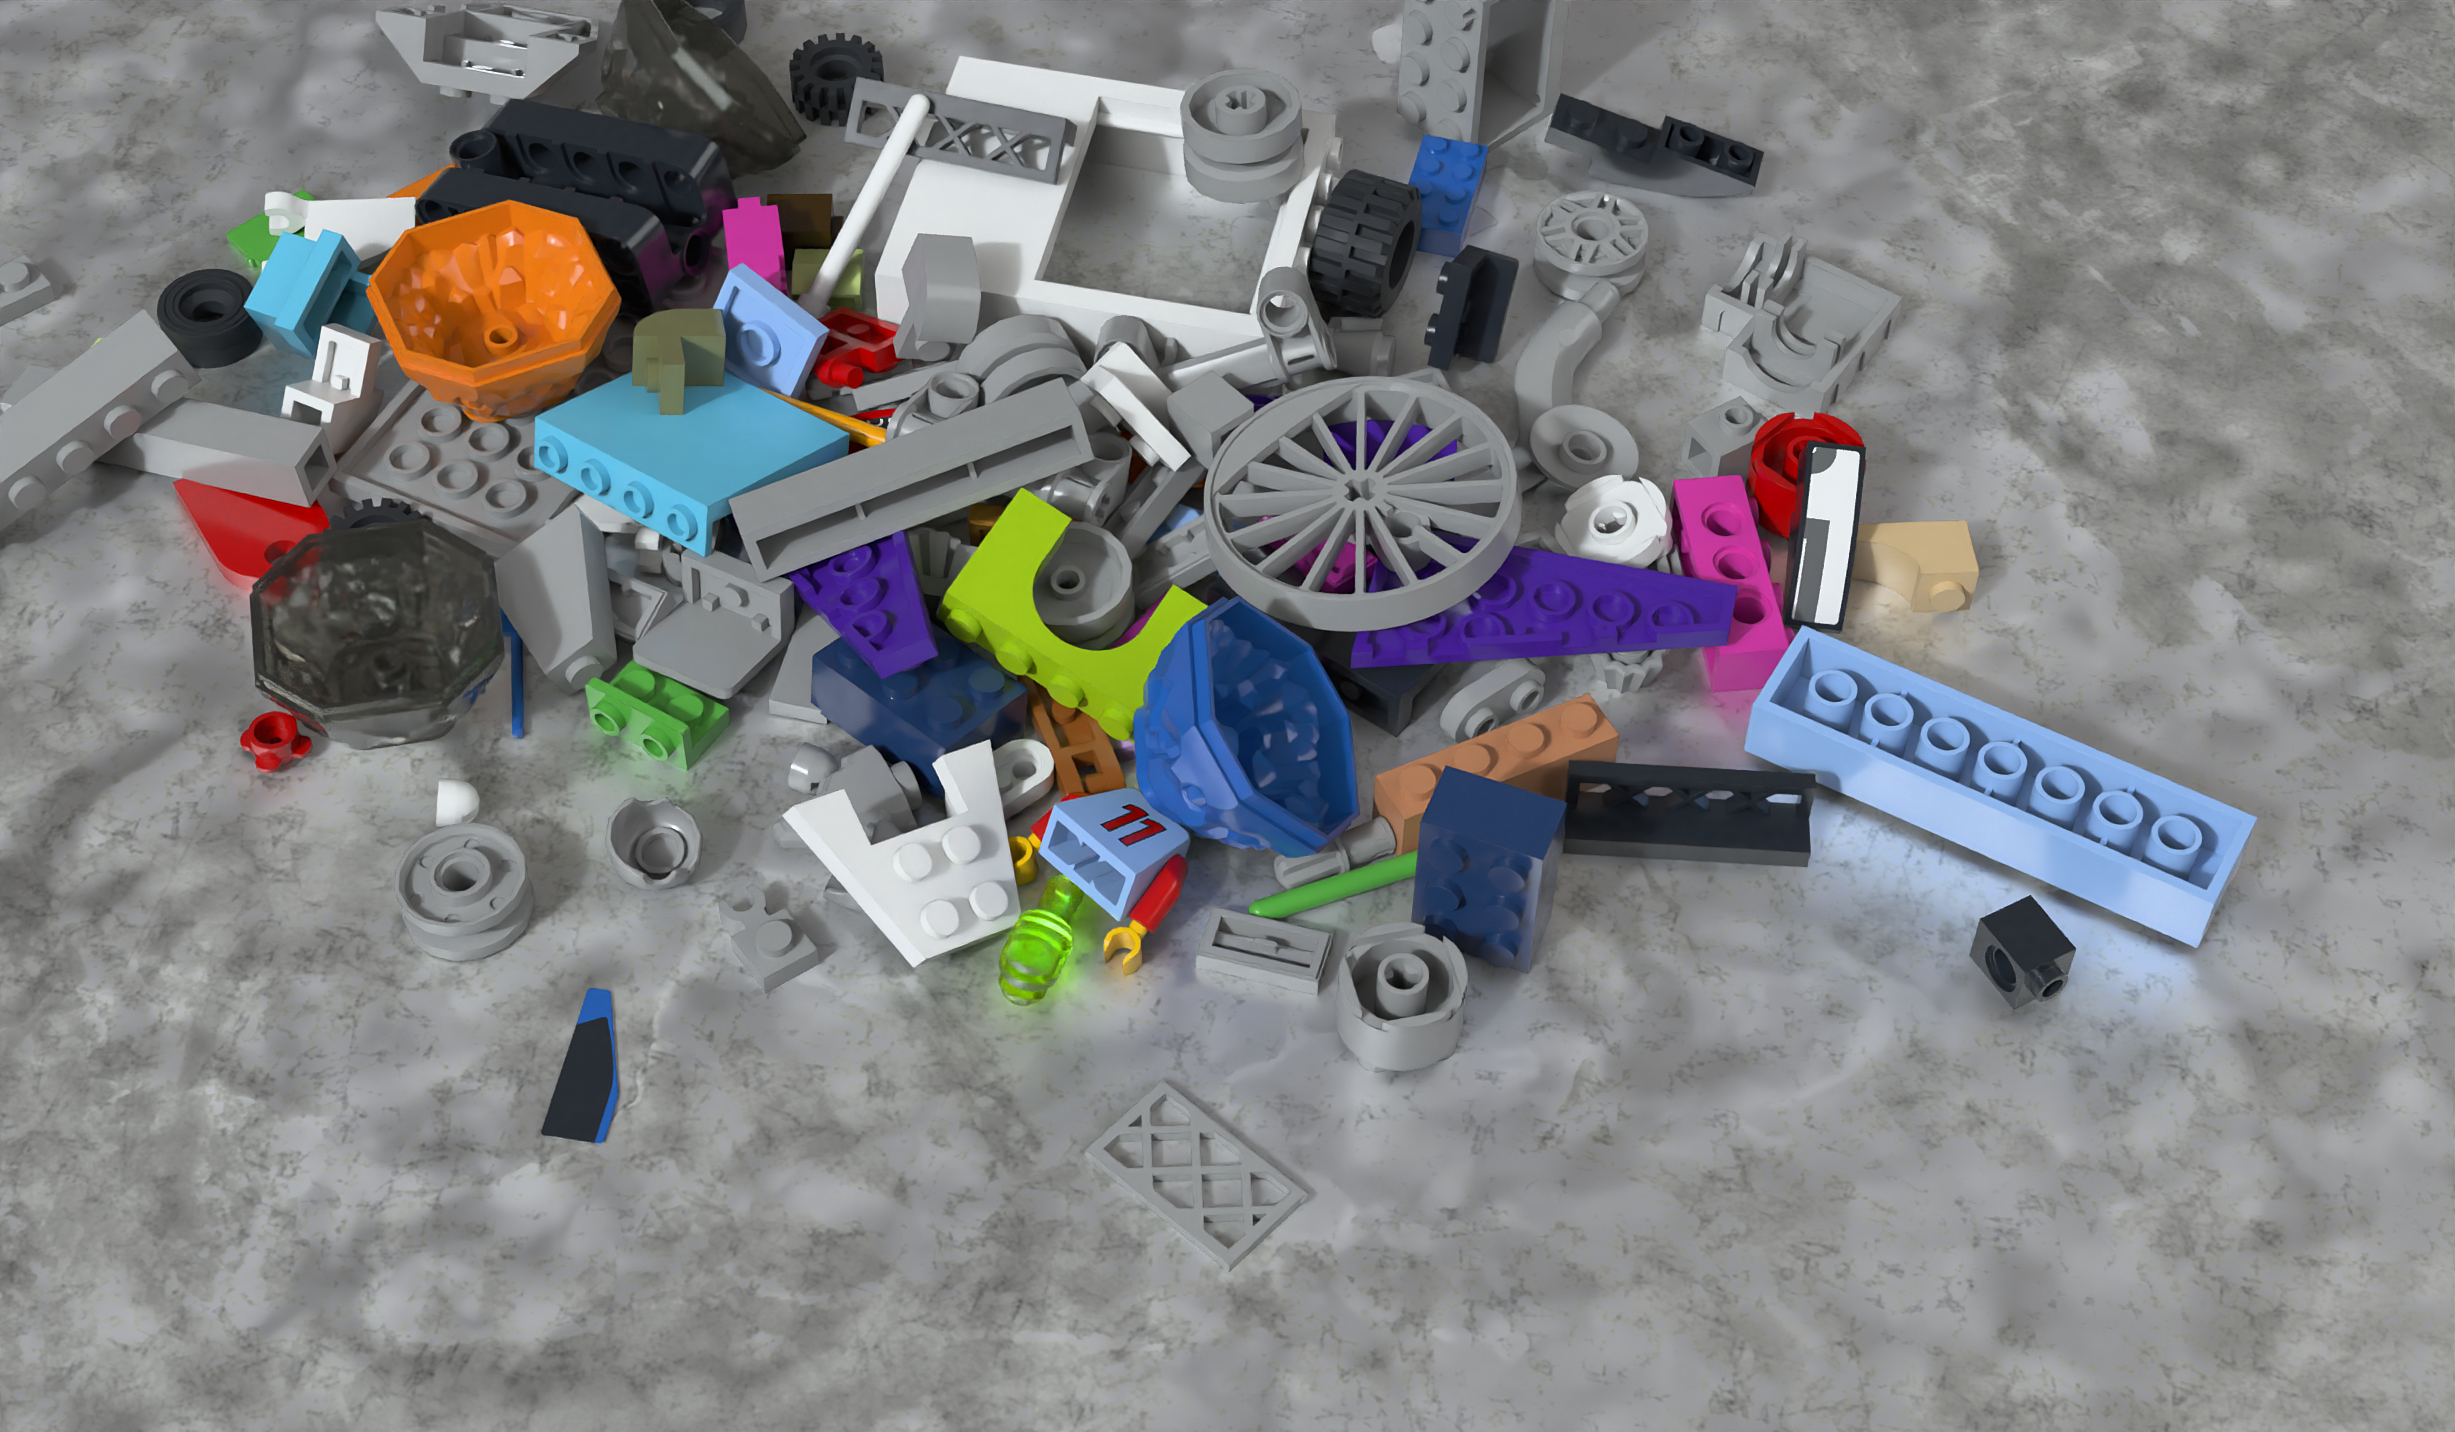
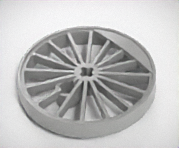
[1204,376,1523,632]

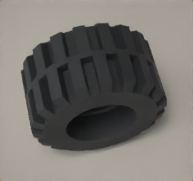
[1309,169,1422,319]

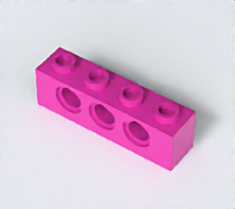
[1669,475,1795,693]

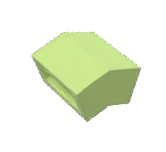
[791,249,865,310]

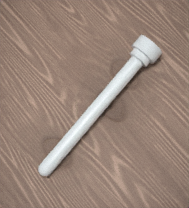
[792,94,930,319]

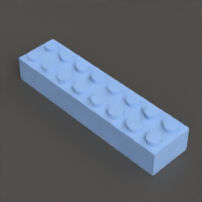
[1744,625,2258,948]

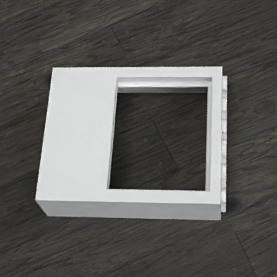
[875,56,1343,395]

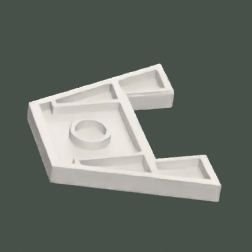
[782,739,1023,968]

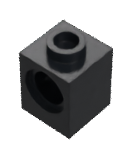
[1969,895,2076,1009]

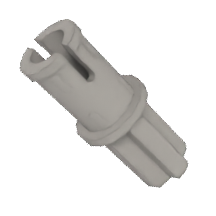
[1273,816,1396,890]

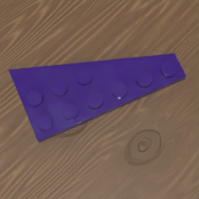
[726,513,939,679]
[1351,531,1738,669]

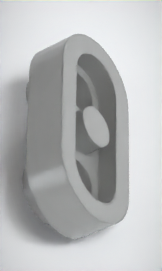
[1440,658,1545,743]

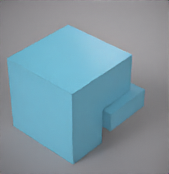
[244,229,378,361]

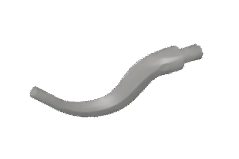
[1443,280,1621,493]

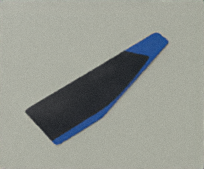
[541,988,618,1144]

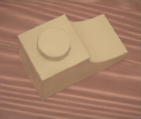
[1851,520,1979,613]

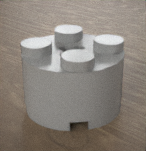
[1336,922,1468,1072]

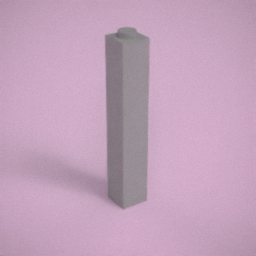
[0,364,338,508]

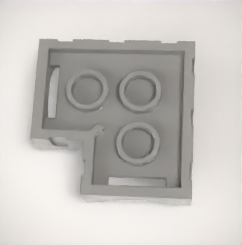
[1701,231,1903,419]

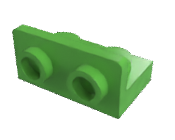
[585,659,731,771]

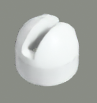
[436,778,480,827]

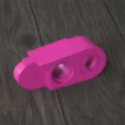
[722,197,788,297]

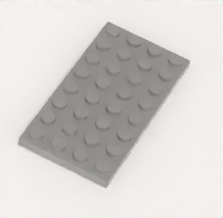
[328,245,729,559]

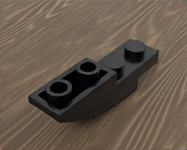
[1544,93,1764,197]

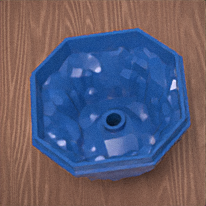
[1133,596,1360,858]

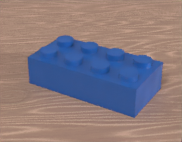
[1408,135,1488,258]

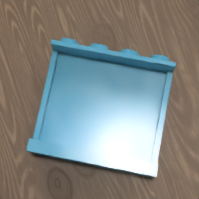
[534,371,850,557]

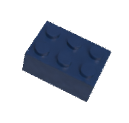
[811,621,1029,800]
[1411,765,1568,974]

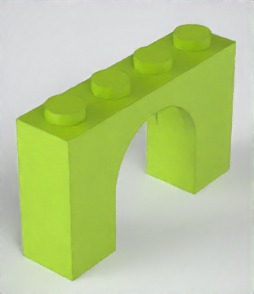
[936,487,1209,745]

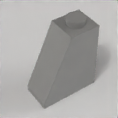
[479,503,617,697]

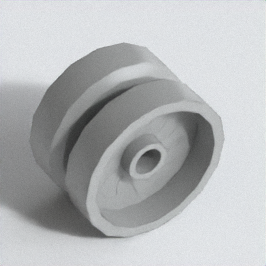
[1180,68,1304,204]
[955,314,1088,408]
[1033,521,1136,651]

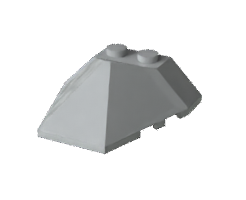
[375,3,599,105]

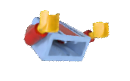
[1008,787,1192,975]

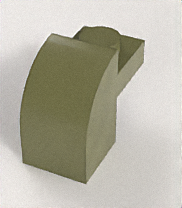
[632,308,726,415]

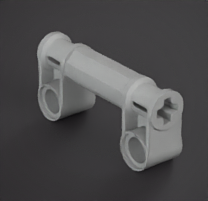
[1094,266,1337,432]
[885,371,1132,528]

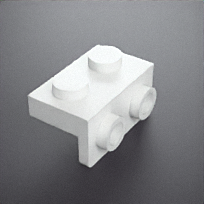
[1080,341,1191,472]

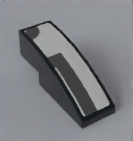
[1782,440,1866,634]

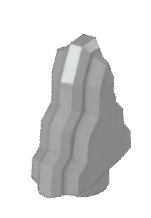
[772,745,922,848]

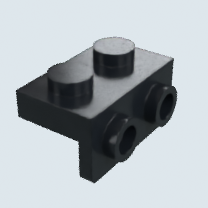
[1424,244,1519,371]

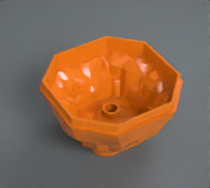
[365,200,622,423]

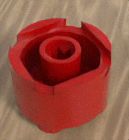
[1745,412,1866,541]

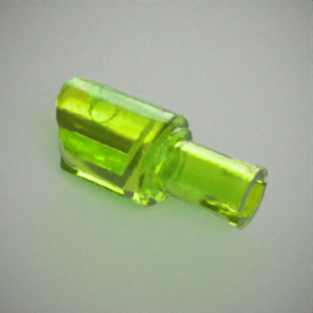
[998,875,1085,1006]

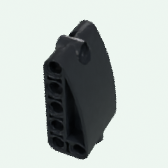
[414,99,738,318]

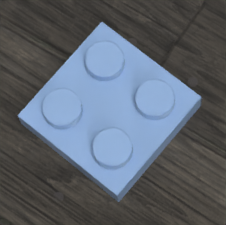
[713,262,830,399]

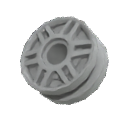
[1533,190,1649,301]
[394,822,534,961]

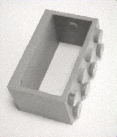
[1397,0,1570,153]

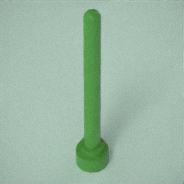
[1248,850,1418,920]

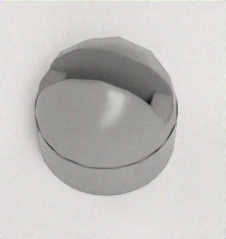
[788,742,838,795]

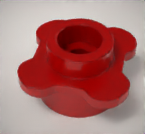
[240,711,313,774]

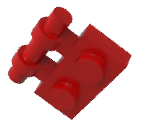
[809,306,905,389]

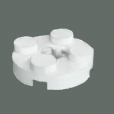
[1555,475,1673,569]

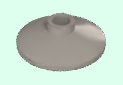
[1528,405,1639,492]

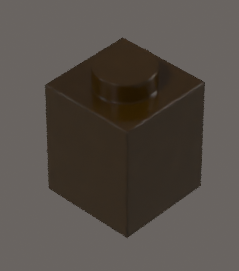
[766,194,845,271]

